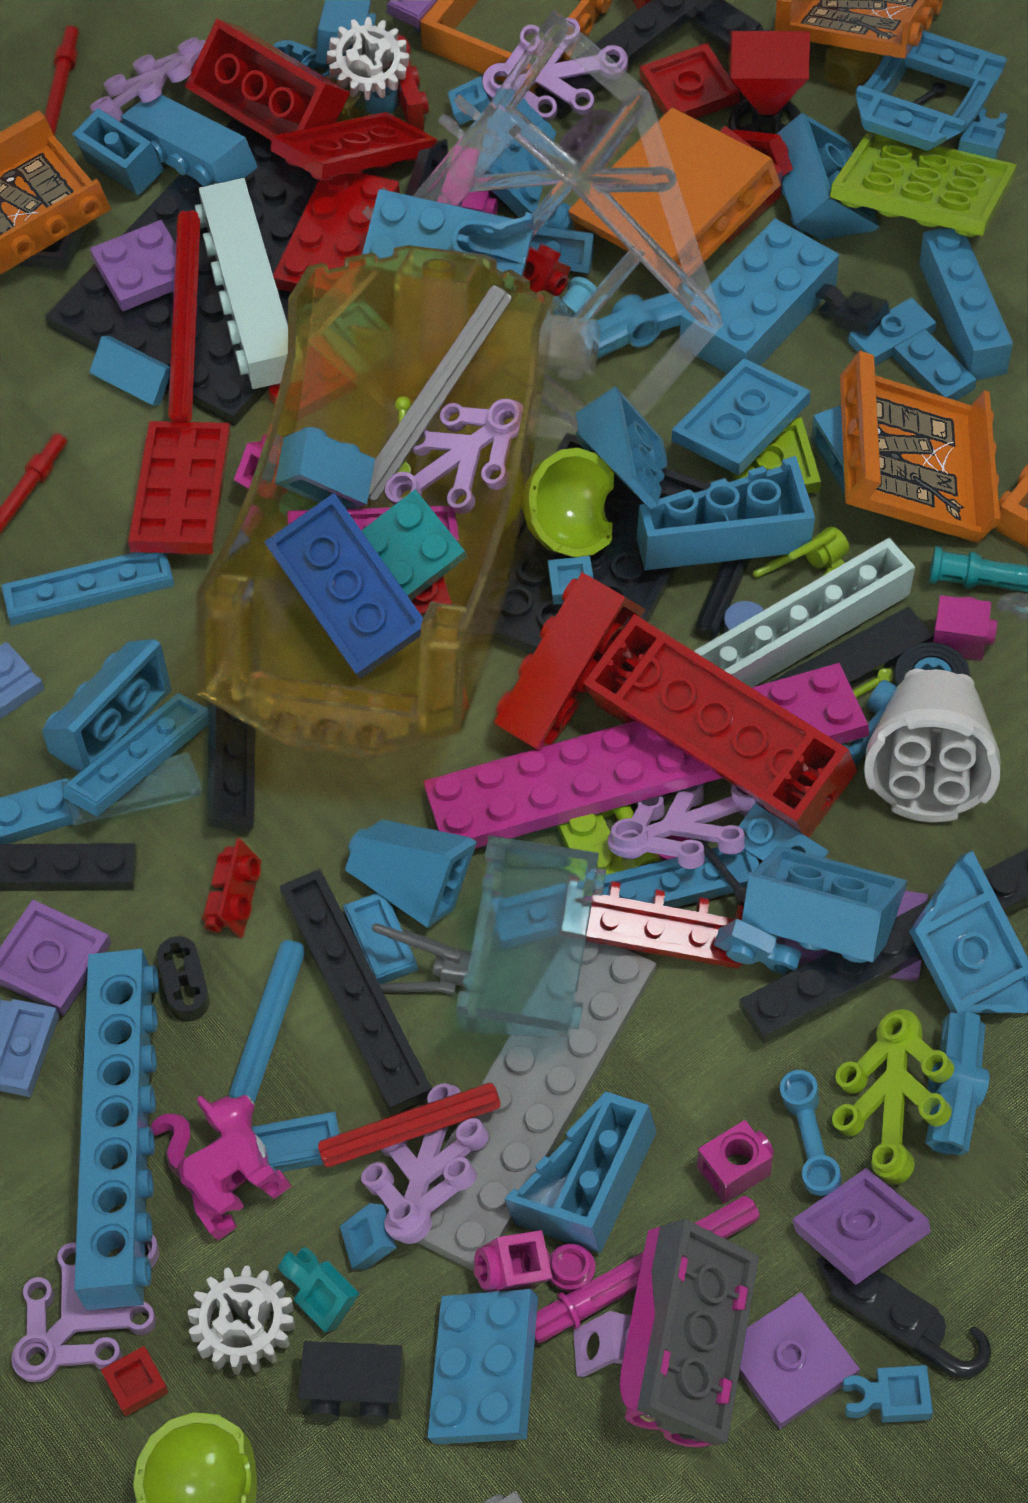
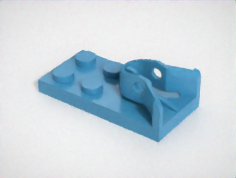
[360,189,535,304]

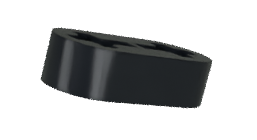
[157,936,210,1022]

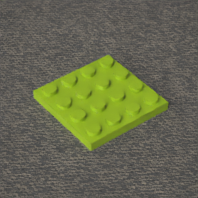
[830,131,1017,237]

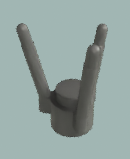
[372,923,476,995]

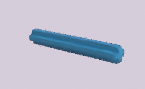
[229,940,305,1103]

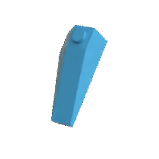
[576,386,667,509]

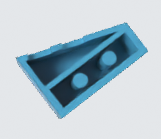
[504,1091,657,1254]

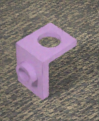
[573,1311,631,1377]

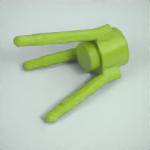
[753,526,850,578]

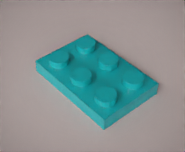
[361,489,468,600]

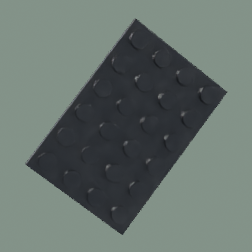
[459,433,710,668]

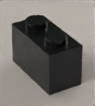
[298,1341,405,1425]

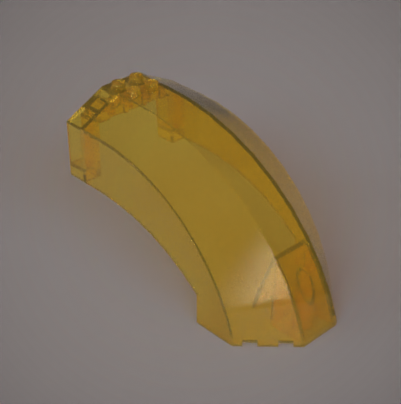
[197,245,554,758]

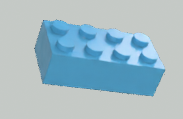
[680,218,839,374]

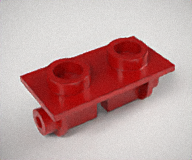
[202,838,262,938]

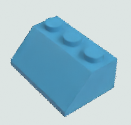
[777,113,880,240]
[42,639,172,773]
[742,846,908,963]

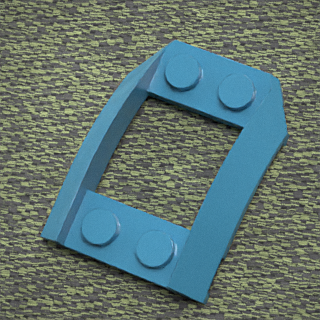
[856,31,1007,151]

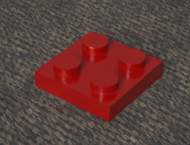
[639,43,740,119]

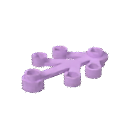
[483,18,628,122]
[90,37,206,121]
[385,399,528,514]
[608,784,764,869]
[361,1083,489,1244]
[11,1235,160,1382]

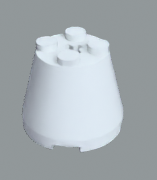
[864,669,1001,822]

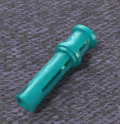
[929,546,1028,592]

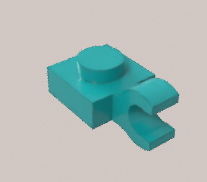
[278,1247,360,1333]

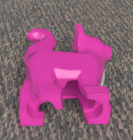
[151,1095,292,1241]

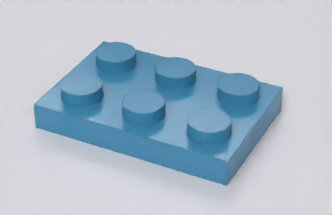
[475,84,556,217]
[672,358,811,475]
[428,1289,538,1444]

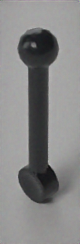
[912,82,946,105]
[691,838,747,905]

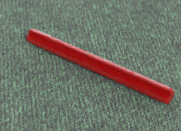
[168,210,200,422]

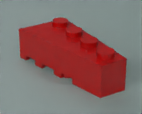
[493,572,646,750]

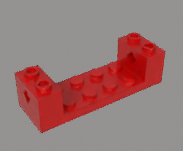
[583,614,857,838]

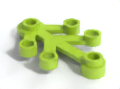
[832,1009,954,1185]

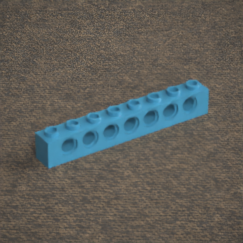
[74,949,159,1311]

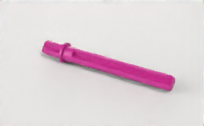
[535,1196,760,1343]

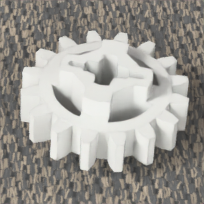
[327,17,409,100]
[188,1266,295,1375]

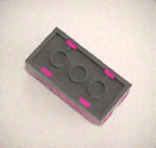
[620,1219,759,1448]

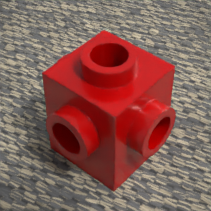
[518,243,571,304]

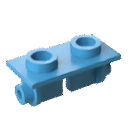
[738,803,829,861]

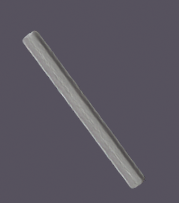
[368,286,512,501]

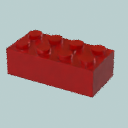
[184,18,350,141]

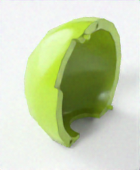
[522,448,614,557]
[133,1412,257,1503]

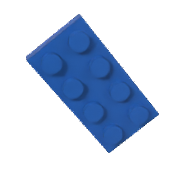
[264,493,431,679]

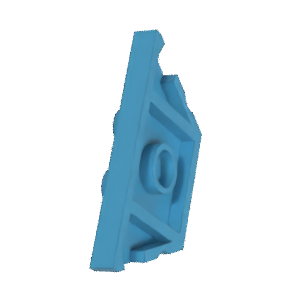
[909,850,1028,1014]

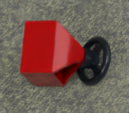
[728,31,810,134]

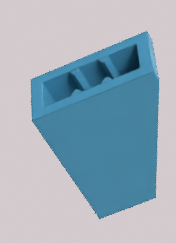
[345,819,477,928]

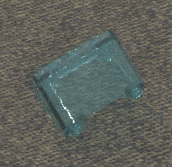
[455,835,606,1038]

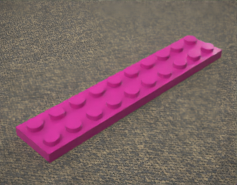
[423,663,869,848]

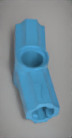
[575,288,694,361]
[925,1011,990,1156]

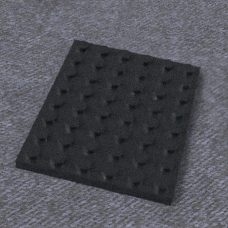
[45,120,372,426]

